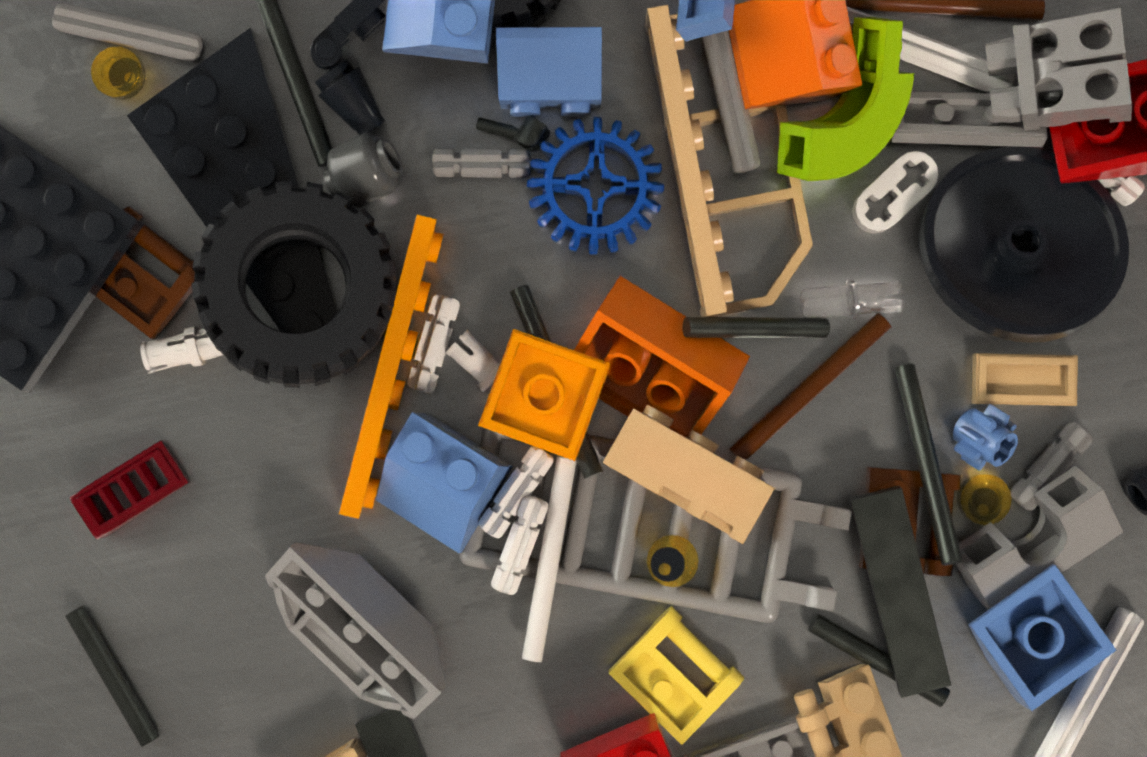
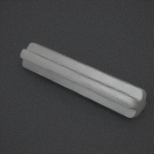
[52,2,203,62]
[701,30,761,173]

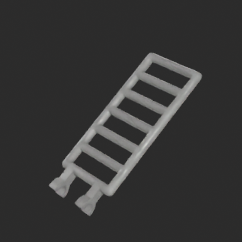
[460,428,852,623]

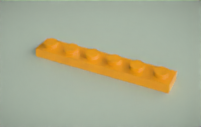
[339,214,444,519]

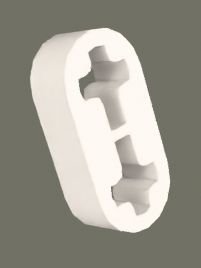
[852,151,938,233]

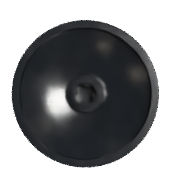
[920,146,1129,343]

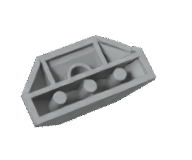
[265,542,446,719]

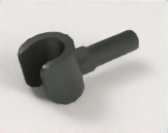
[476,116,550,152]

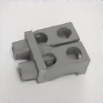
[985,8,1132,131]

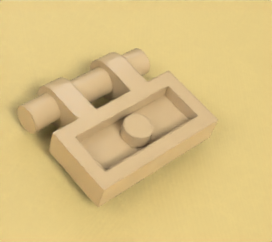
[794,664,902,757]

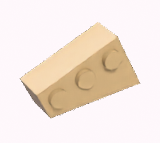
[603,405,775,544]

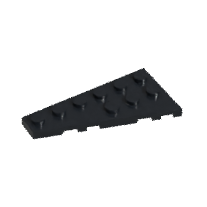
[127,28,339,334]

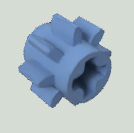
[953,404,1018,471]

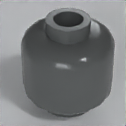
[323,132,403,208]

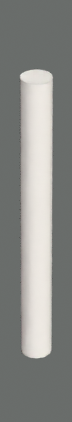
[522,456,577,662]

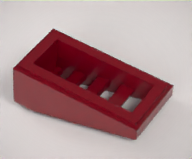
[69,440,190,540]

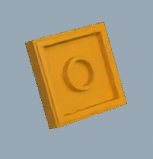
[478,329,611,461]

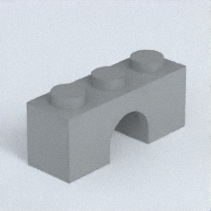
[956,466,1123,610]

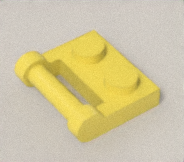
[608,606,744,745]

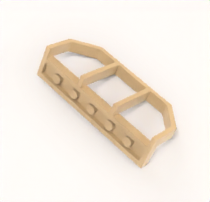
[644,5,813,317]

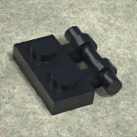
[310,0,387,71]

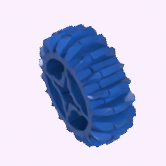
[527,117,664,255]

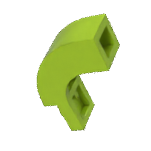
[777,17,915,181]

